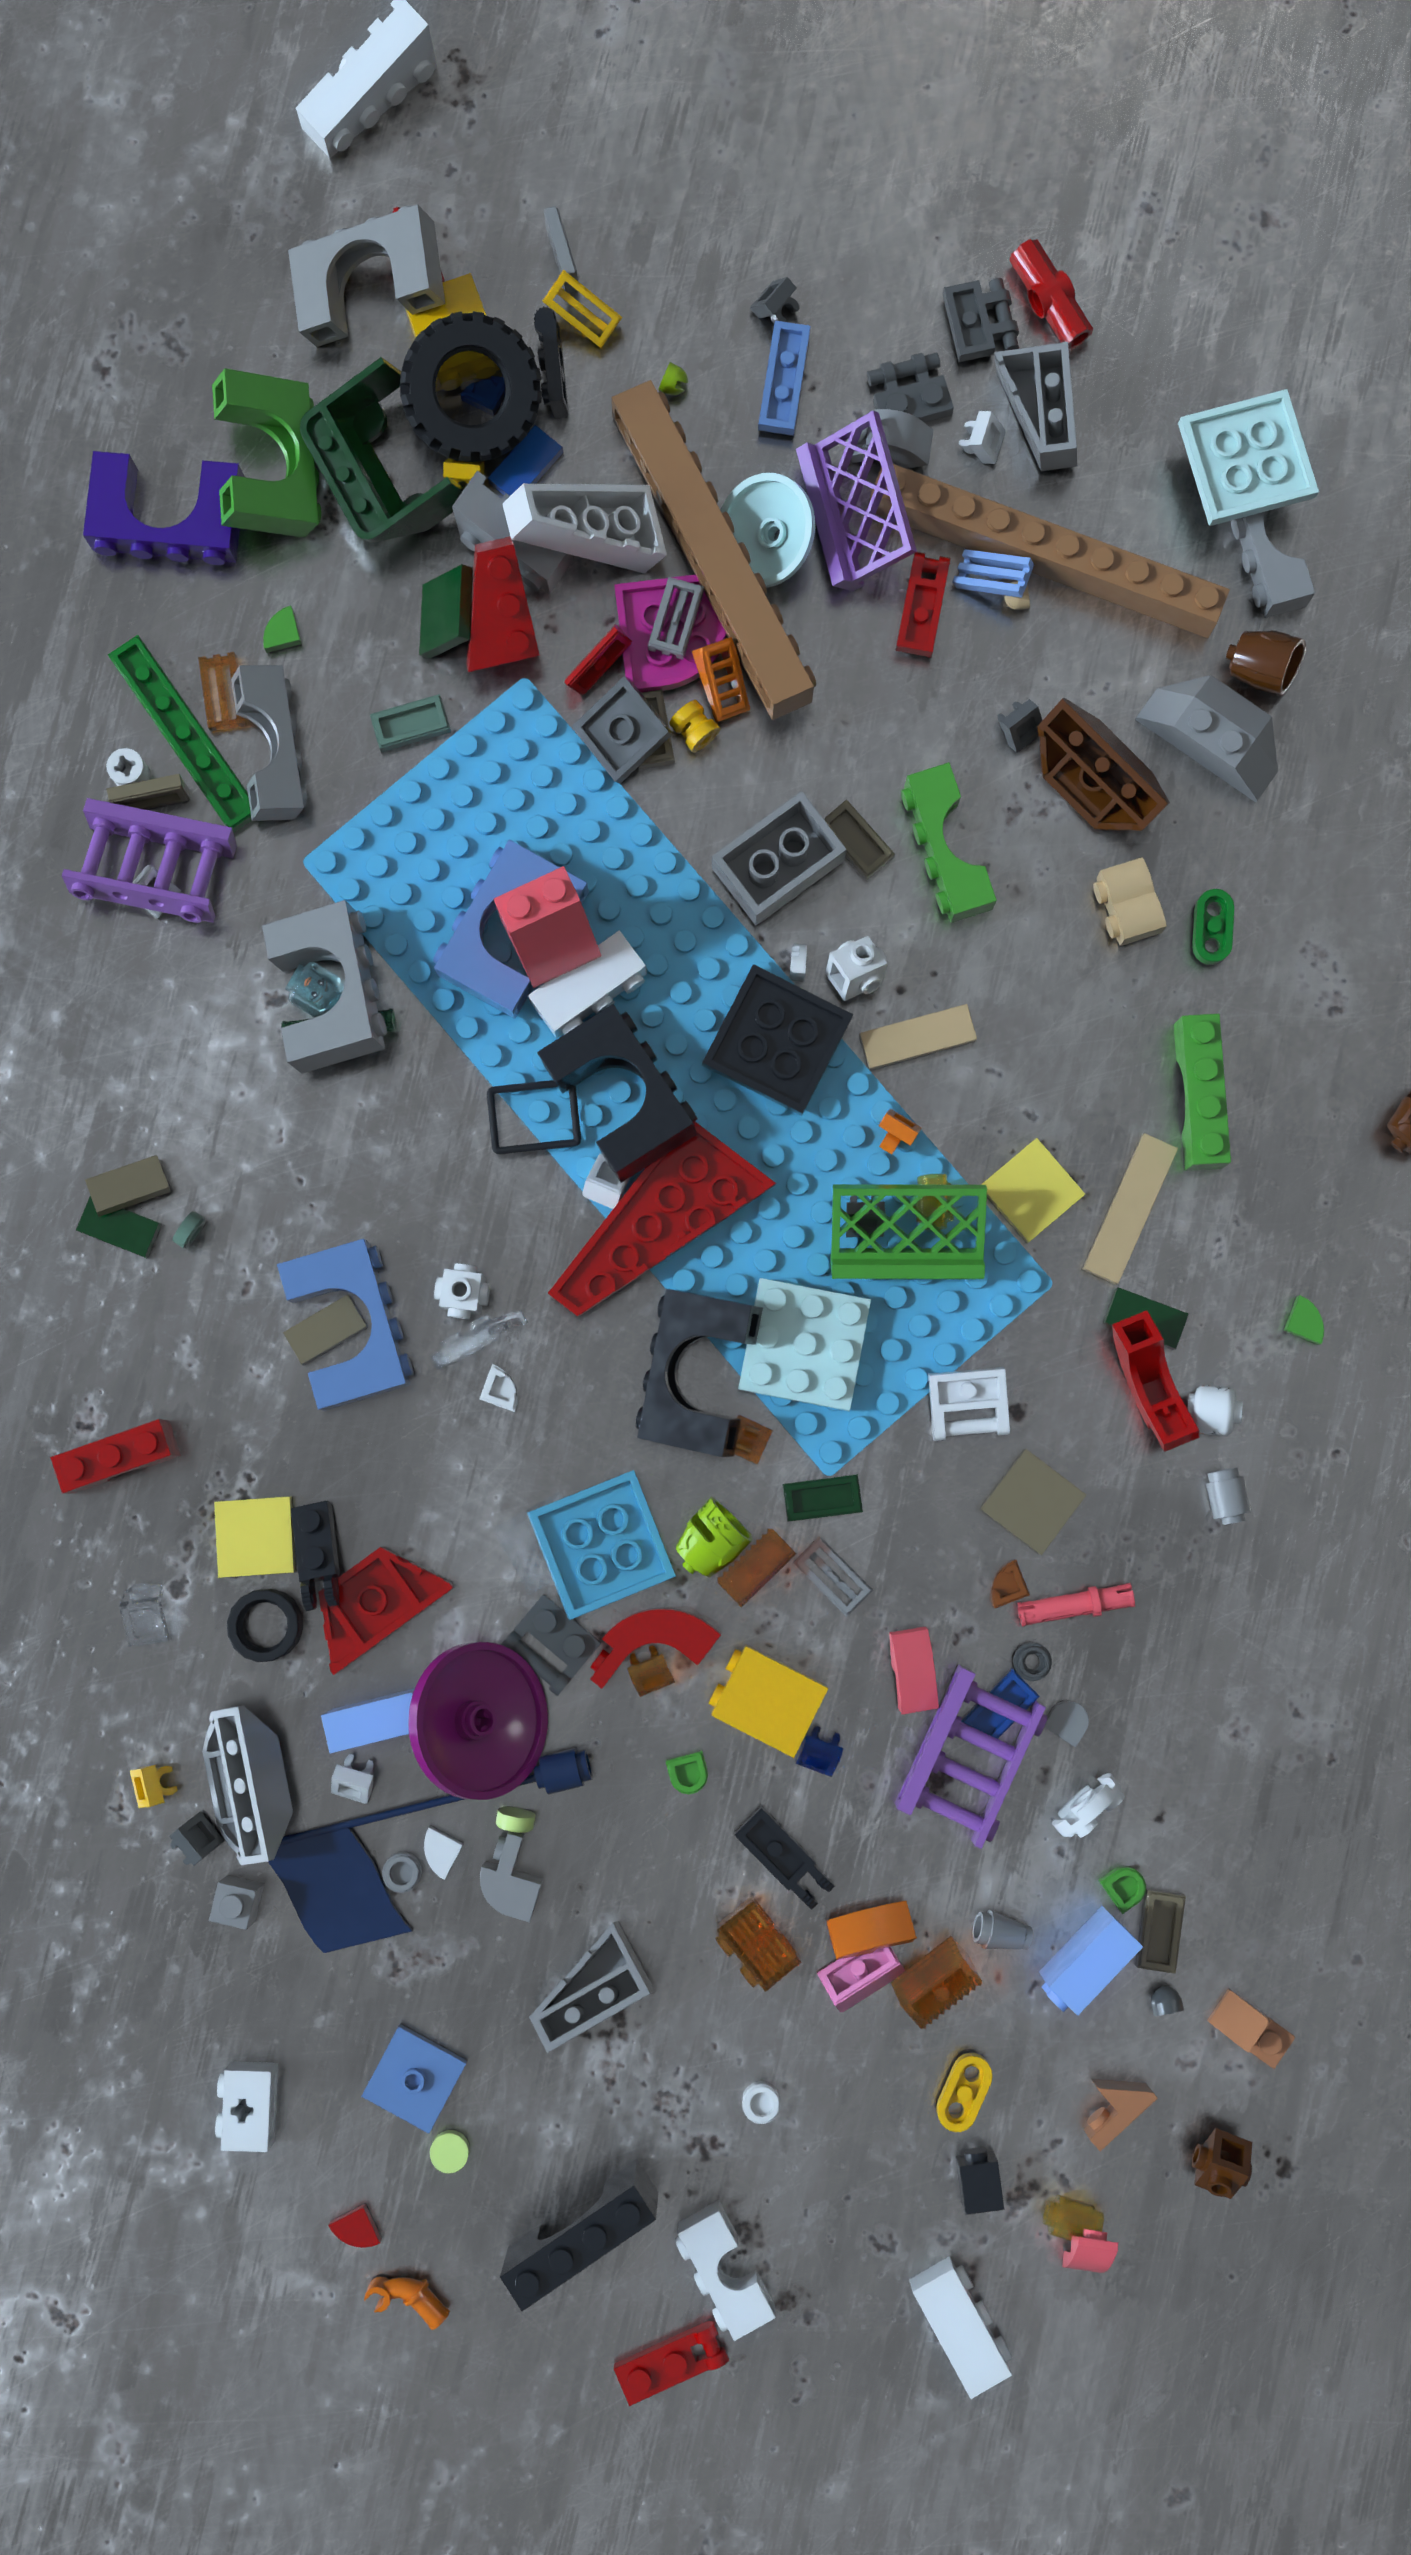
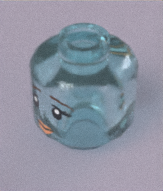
[285,962,342,1017]

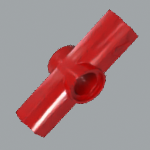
[1009,239,1093,349]

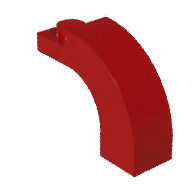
[1112,1310,1200,1452]
[590,1607,721,1689]

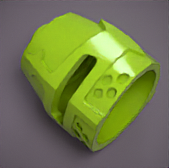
[676,1497,753,1577]

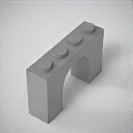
[288,204,445,347]
[262,900,387,1074]

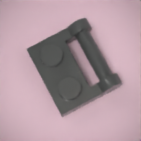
[501,1594,602,1696]

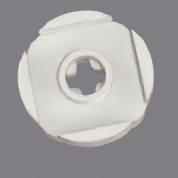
[1052,1773,1125,1838]

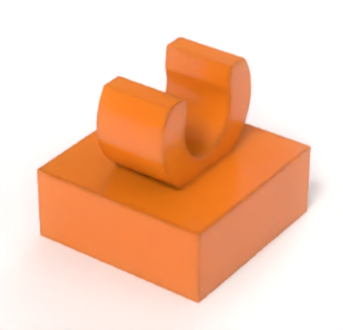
[879,1108,922,1155]

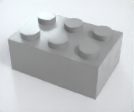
[712,791,847,926]

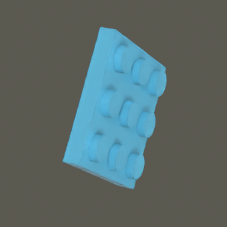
[527,1470,676,1620]

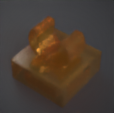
[734,1415,773,1465]
[627,1645,675,1697]

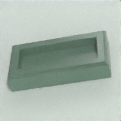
[370,694,451,752]

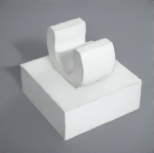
[959,411,1006,464]
[331,1754,374,1804]

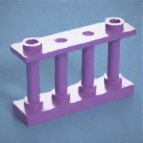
[62,798,237,923]
[895,1664,1048,1849]

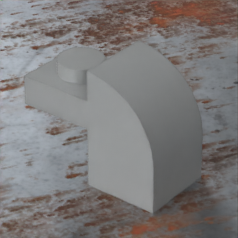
[847,409,934,469]
[480,1831,543,1923]

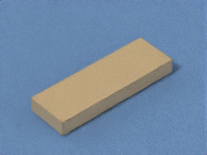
[859,1004,977,1070]

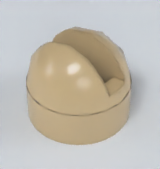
[1004,580,1030,610]

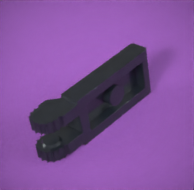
[534,306,569,419]
[291,1501,340,1611]
[734,1806,835,1910]

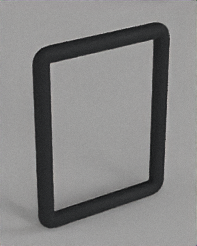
[487,1080,581,1154]

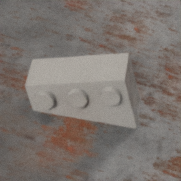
[994,342,1078,471]
[452,471,574,594]
[529,1921,655,2053]

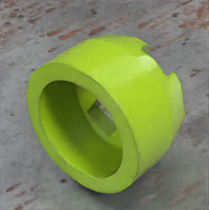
[658,362,688,396]

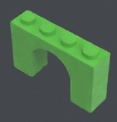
[212,368,322,538]

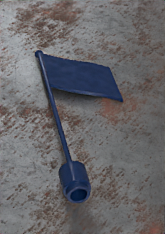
[268,1748,593,1953]

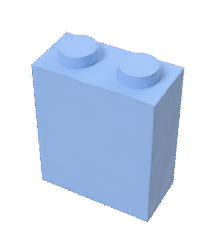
[321,1688,415,1753]
[1039,1906,1143,2016]

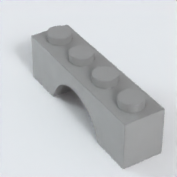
[1231,511,1315,618]
[231,665,307,821]

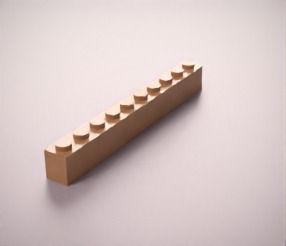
[611,380,816,721]
[869,464,1230,638]

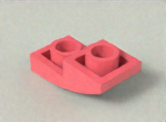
[889,1626,939,1715]
[1062,2229,1118,2273]

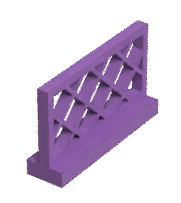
[796,411,917,591]

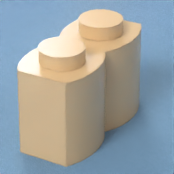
[1093,857,1167,946]

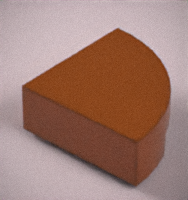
[991,1559,1030,1609]

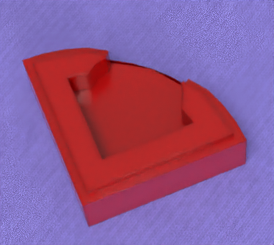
[328,2204,382,2248]

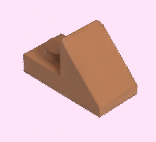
[1207,1988,1296,2069]
[1084,2079,1158,2151]

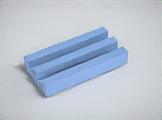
[952,549,1034,598]

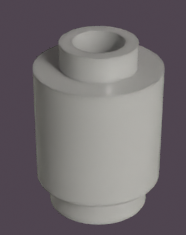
[1206,1467,1251,1525]

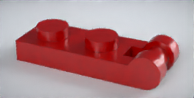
[896,552,951,657]
[614,2321,729,2406]

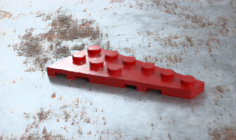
[548,1121,776,1317]

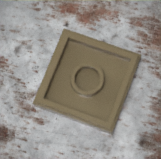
[980,1449,1086,1555]

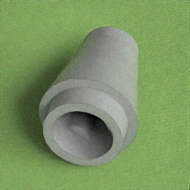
[972,1910,1033,1950]

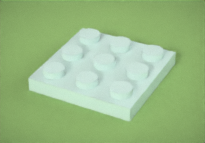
[1178,389,1319,526]
[738,1278,871,1411]

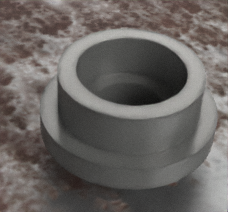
[1013,1642,1052,1681]

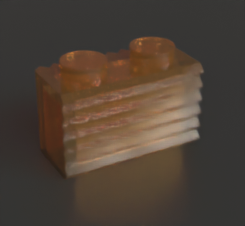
[717,1528,796,1607]
[715,1895,801,1992]
[890,1936,982,2029]

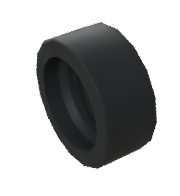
[227,1589,303,1662]

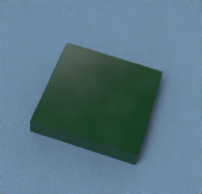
[419,564,473,658]

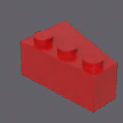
[466,536,540,672]

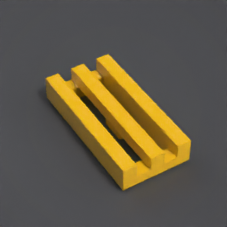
[542,270,622,348]

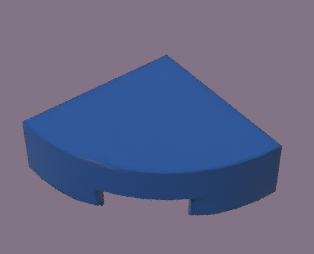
[461,376,505,416]

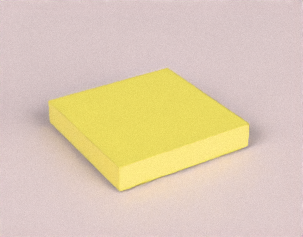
[981,1138,1085,1243]
[214,1497,296,1578]

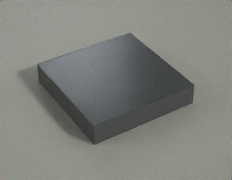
[571,676,674,784]

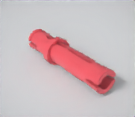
[1017,1583,1135,1627]

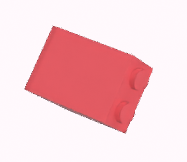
[493,866,601,988]

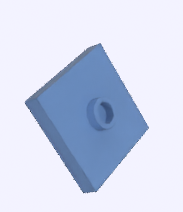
[361,2024,467,2134]

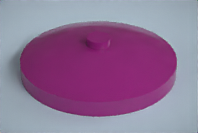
[408,1642,548,1800]

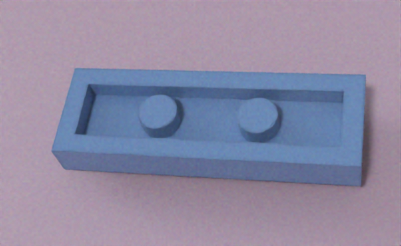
[758,321,811,436]

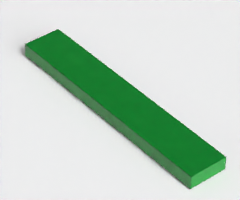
[108,635,252,833]

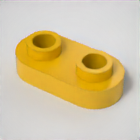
[936,2053,992,2132]

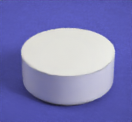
[742,2081,781,2124]

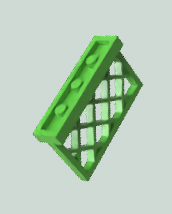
[830,1184,987,1279]

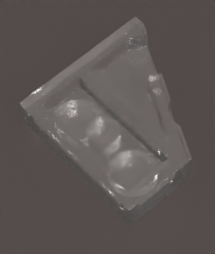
[431,1310,528,1369]

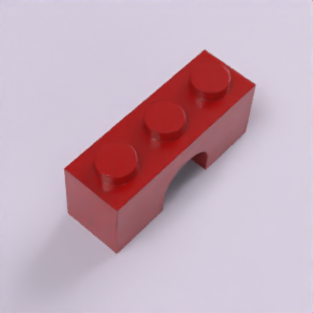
[50,1419,181,1494]

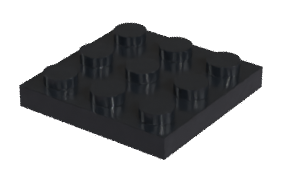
[702,964,854,1116]

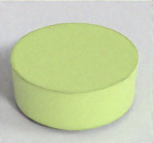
[496,1807,536,1833]
[430,2130,470,2173]

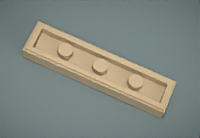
[1082,1133,1178,1285]

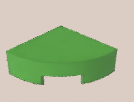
[263,606,302,653]
[1283,1295,1324,1345]

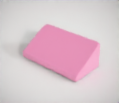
[817,1946,905,2012]

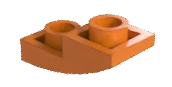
[827,1901,917,1960]

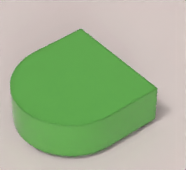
[665,1750,708,1794]
[1098,1866,1146,1914]

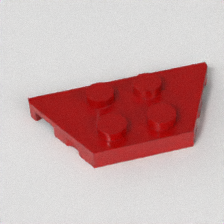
[318,1547,455,1675]

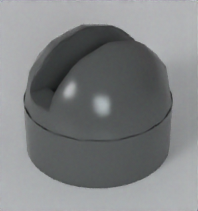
[1151,1986,1184,2016]

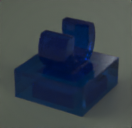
[796,1726,844,1777]

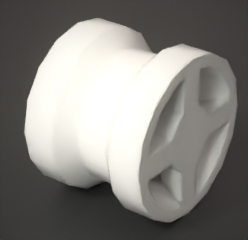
[106,748,150,786]

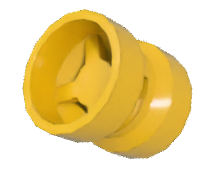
[669,700,720,753]

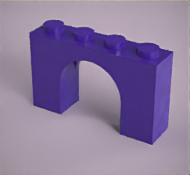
[83,451,245,565]

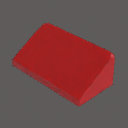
[564,624,632,696]

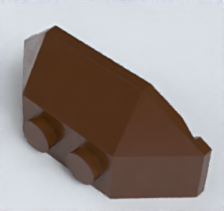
[1037,698,1170,831]

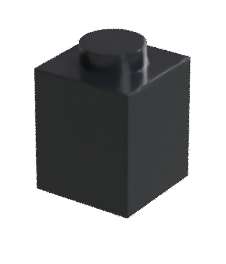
[955,2147,1005,2215]

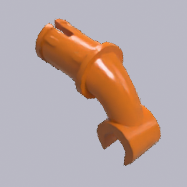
[364,2276,450,2330]

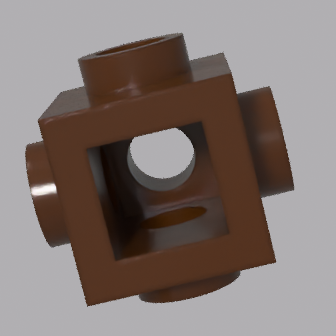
[1192,2128,1253,2199]

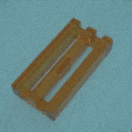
[198,652,247,732]

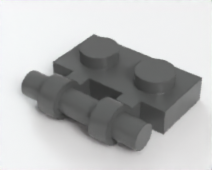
[943,278,1019,362]
[867,352,954,423]

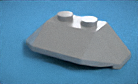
[1135,675,1278,802]
[202,1705,293,1865]

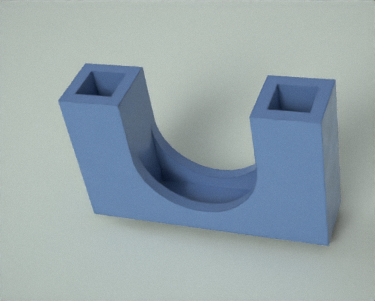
[433,840,589,1019]
[277,1239,414,1411]

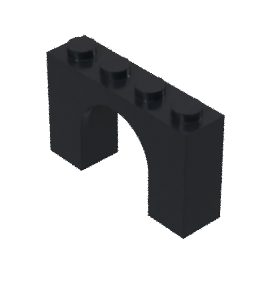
[537,1004,698,1183]
[636,1289,763,1457]
[500,2159,658,2311]

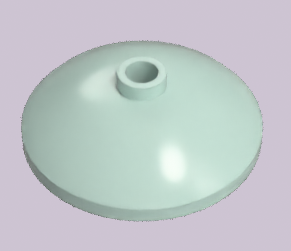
[720,473,815,587]

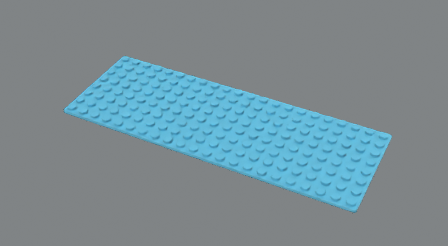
[303,678,1052,1476]

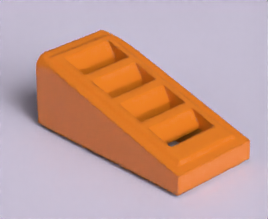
[692,637,750,722]

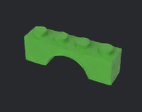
[901,762,997,923]
[1173,1014,1231,1171]

